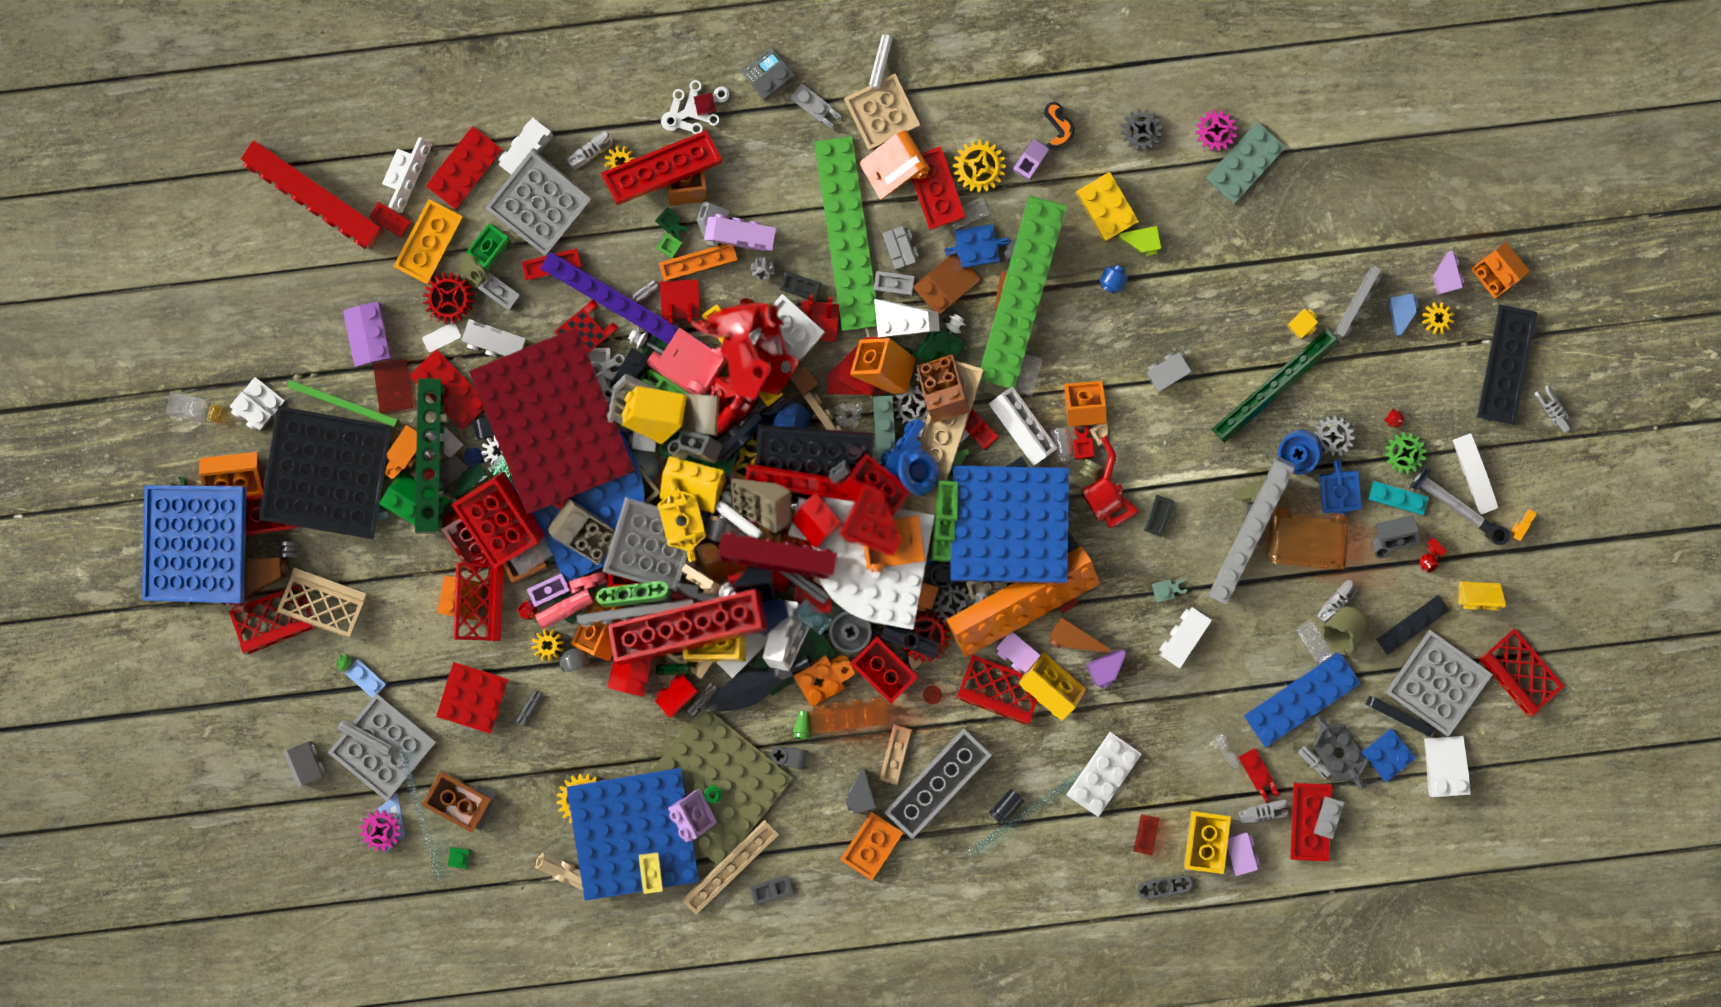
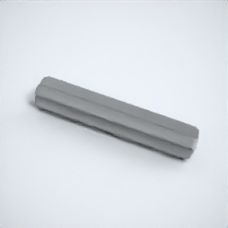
[338,720,392,755]

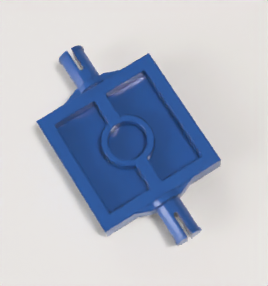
[944,224,1010,269]
[1319,459,1362,525]

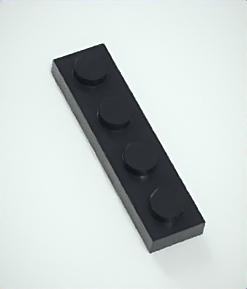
[1376,595,1450,655]

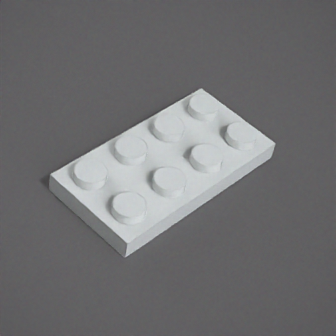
[1067,732,1141,817]

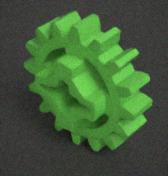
[1384,432,1426,474]

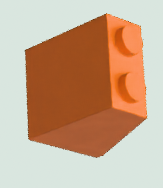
[850,338,916,394]

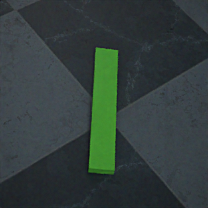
[287,380,399,427]

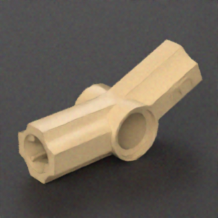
[535,853,583,891]

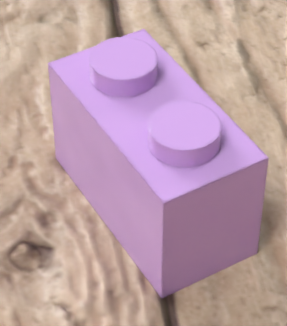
[527,573,570,607]
[996,632,1040,673]
[1227,832,1260,876]

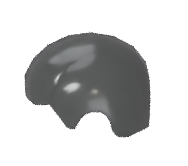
[559,649,590,672]

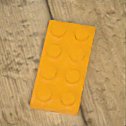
[393,199,463,285]

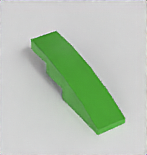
[931,480,958,562]

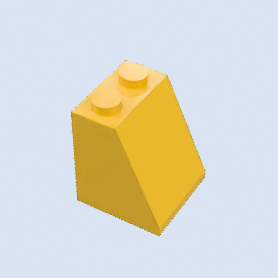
[622,386,687,444]

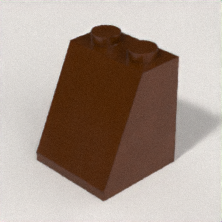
[244,558,289,599]

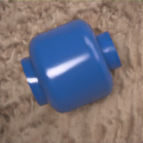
[1099,265,1128,294]

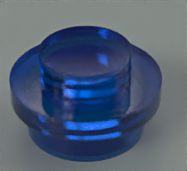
[463,447,483,467]

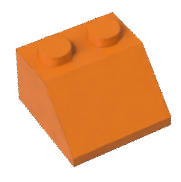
[1064,381,1107,427]
[437,575,484,620]

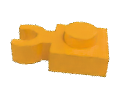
[1511,509,1537,541]

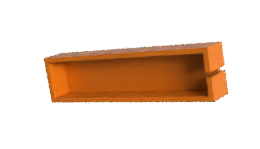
[946,546,1100,657]

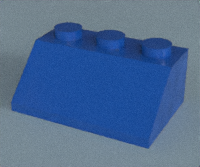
[770,398,813,428]

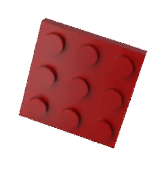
[436,662,509,734]

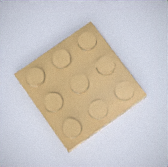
[844,74,920,151]

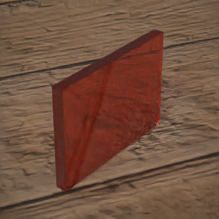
[372,359,414,413]

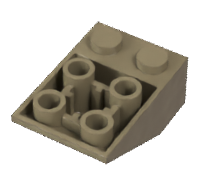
[731,479,792,533]
[548,498,615,565]

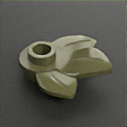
[457,253,487,289]

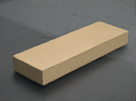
[879,725,912,785]

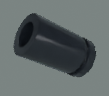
[989,789,1025,825]

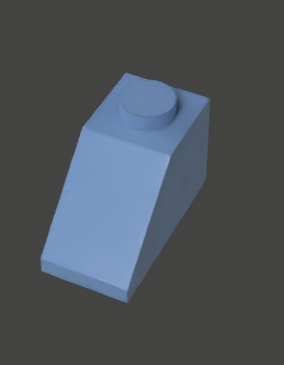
[1388,293,1419,336]

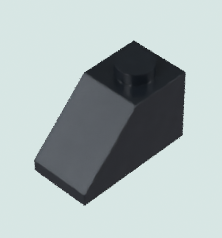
[609,348,648,387]

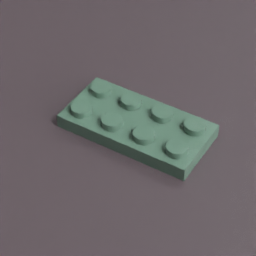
[1205,122,1286,204]

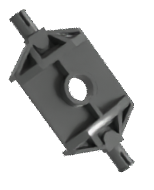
[1313,714,1368,791]

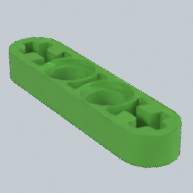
[596,581,671,608]

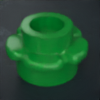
[704,785,723,804]

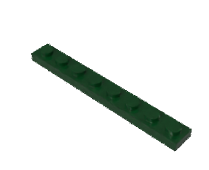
[1211,329,1340,443]

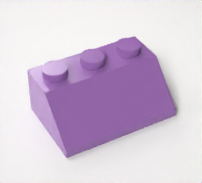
[343,302,393,367]
[1085,649,1126,688]

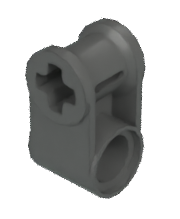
[770,746,808,769]

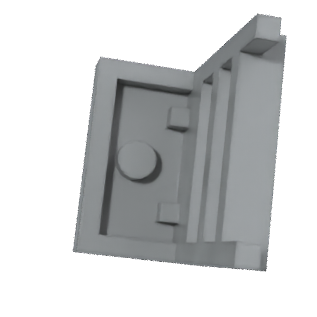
[607,374,659,437]

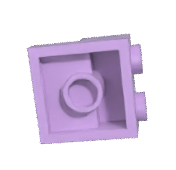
[668,789,717,842]

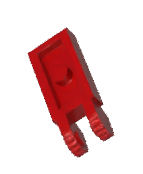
[1238,748,1280,803]

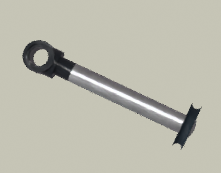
[1409,466,1510,545]

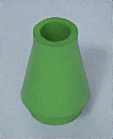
[793,711,812,740]

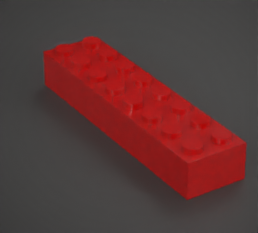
[240,140,385,249]
[608,590,767,666]

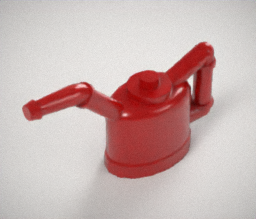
[1081,435,1138,528]

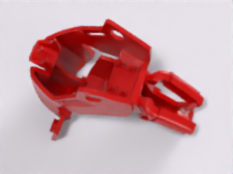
[691,303,800,436]

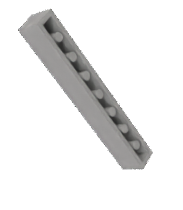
[1209,456,1294,604]

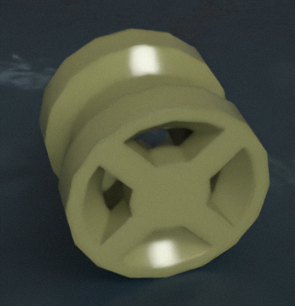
[1079,459,1102,481]

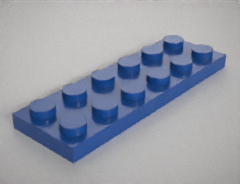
[1243,653,1361,748]

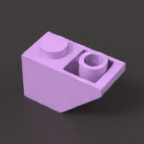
[1013,139,1049,181]
[1433,251,1464,295]

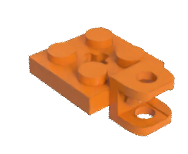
[793,655,855,707]

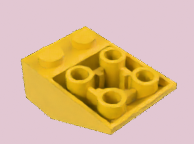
[1458,581,1506,610]

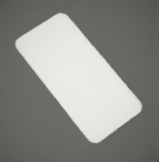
[422,323,461,352]

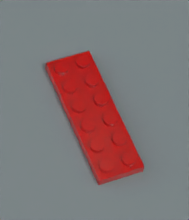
[601,130,722,206]

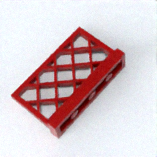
[453,562,504,641]
[229,584,318,655]
[1478,628,1565,717]
[956,654,1037,726]

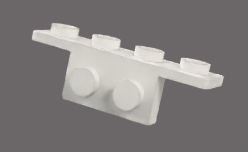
[382,137,432,213]

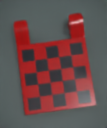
[554,300,618,354]

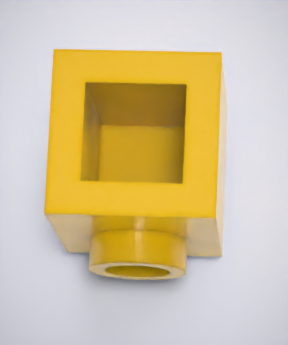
[1286,309,1318,339]

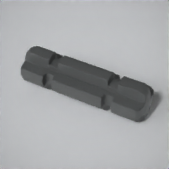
[516,690,543,726]

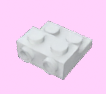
[230,377,285,431]

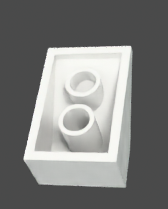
[1424,736,1470,797]

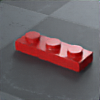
[521,249,582,281]

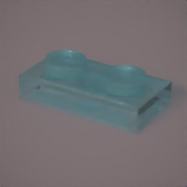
[793,599,832,635]

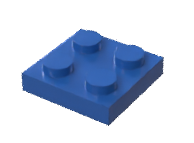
[1361,728,1416,782]

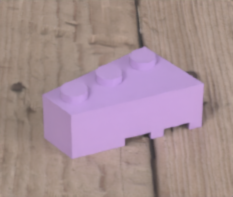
[704,214,776,251]

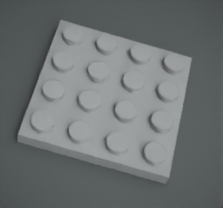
[485,149,592,256]
[603,497,687,592]
[1385,630,1493,737]
[328,693,436,801]

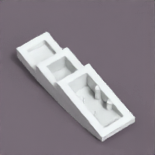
[1453,433,1498,515]

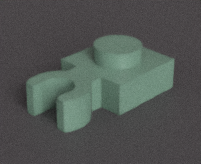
[1151,579,1187,603]

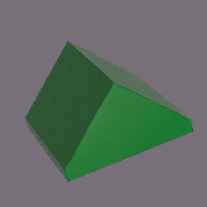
[466,223,512,271]

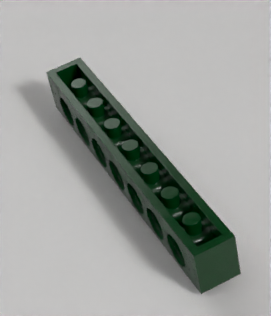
[415,378,445,534]

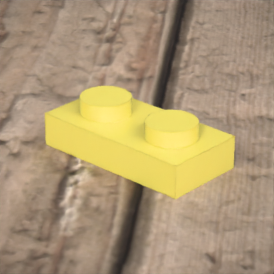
[639,852,663,894]

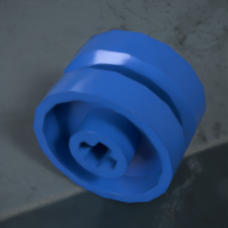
[1277,429,1323,475]

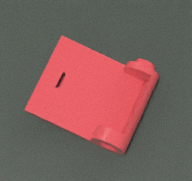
[654,328,728,395]

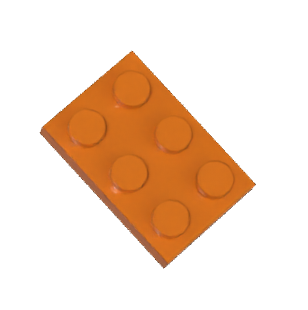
[840,811,904,881]

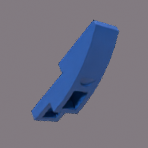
[880,419,924,476]

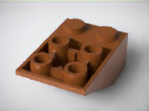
[916,354,970,423]

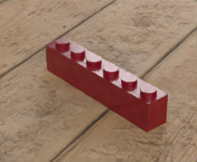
[717,532,837,580]

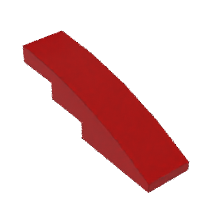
[965,409,999,451]

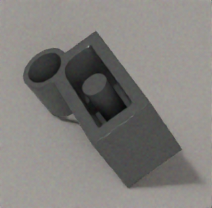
[668,430,723,463]
[1371,515,1420,558]

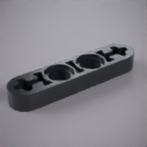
[1365,695,1436,738]

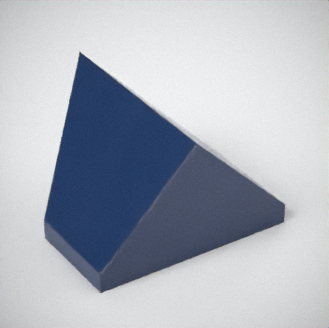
[759,599,789,637]

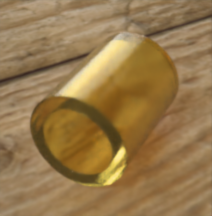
[206,404,223,424]

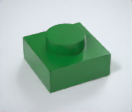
[448,847,470,869]

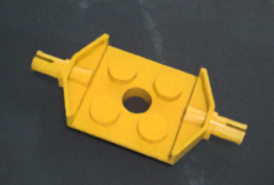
[658,478,707,562]

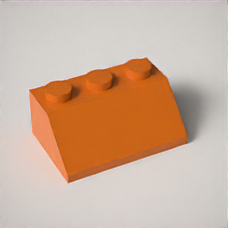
[199,452,263,497]
[571,591,629,662]

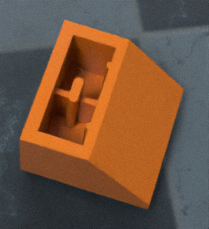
[1471,241,1530,299]

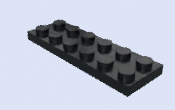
[1476,305,1537,425]

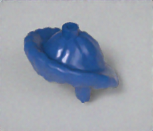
[898,448,939,496]

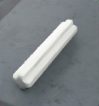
[869,34,892,89]
[716,501,763,540]

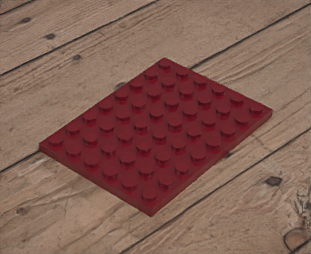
[469,327,635,515]

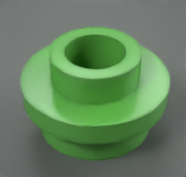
[336,653,352,671]

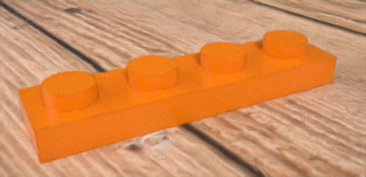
[659,244,738,281]

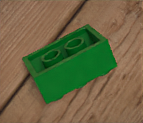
[379,471,450,525]

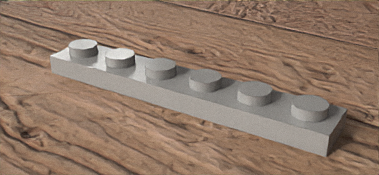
[576,599,693,627]

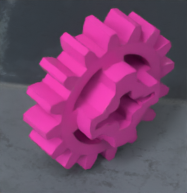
[1195,110,1237,152]
[360,809,402,851]

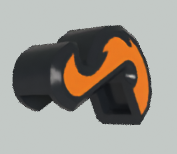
[1044,102,1075,150]

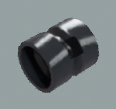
[930,563,954,588]

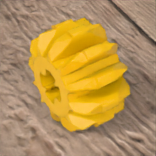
[604,146,636,169]
[1422,302,1454,335]
[531,629,564,661]

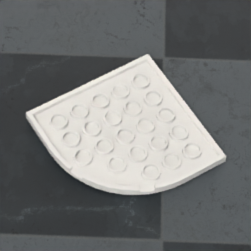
[812,497,934,629]

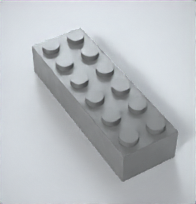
[884,728,992,839]

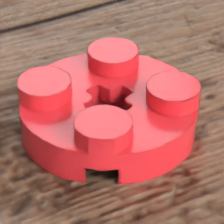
[569,572,608,593]

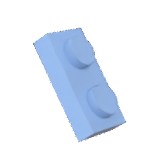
[345,659,387,698]

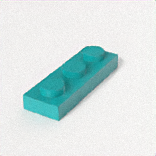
[1367,481,1429,516]

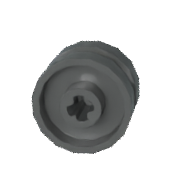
[829,611,872,653]

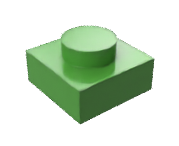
[656,232,682,259]

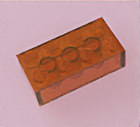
[809,697,889,734]

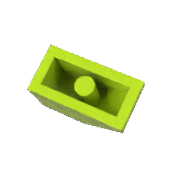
[1118,226,1161,256]

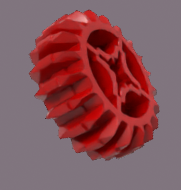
[423,273,475,324]
[900,611,951,663]

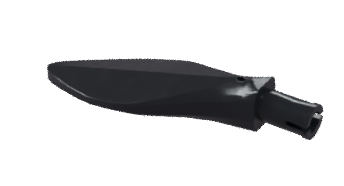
[705,655,812,712]

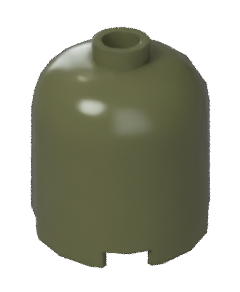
[1320,606,1369,655]

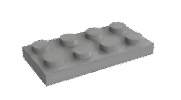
[1333,266,1382,339]

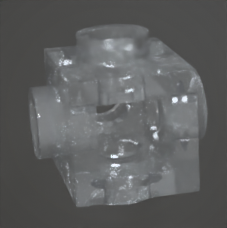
[835,401,863,429]

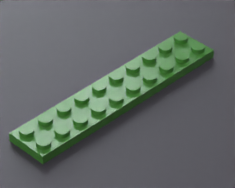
[814,136,877,331]
[980,195,1067,389]

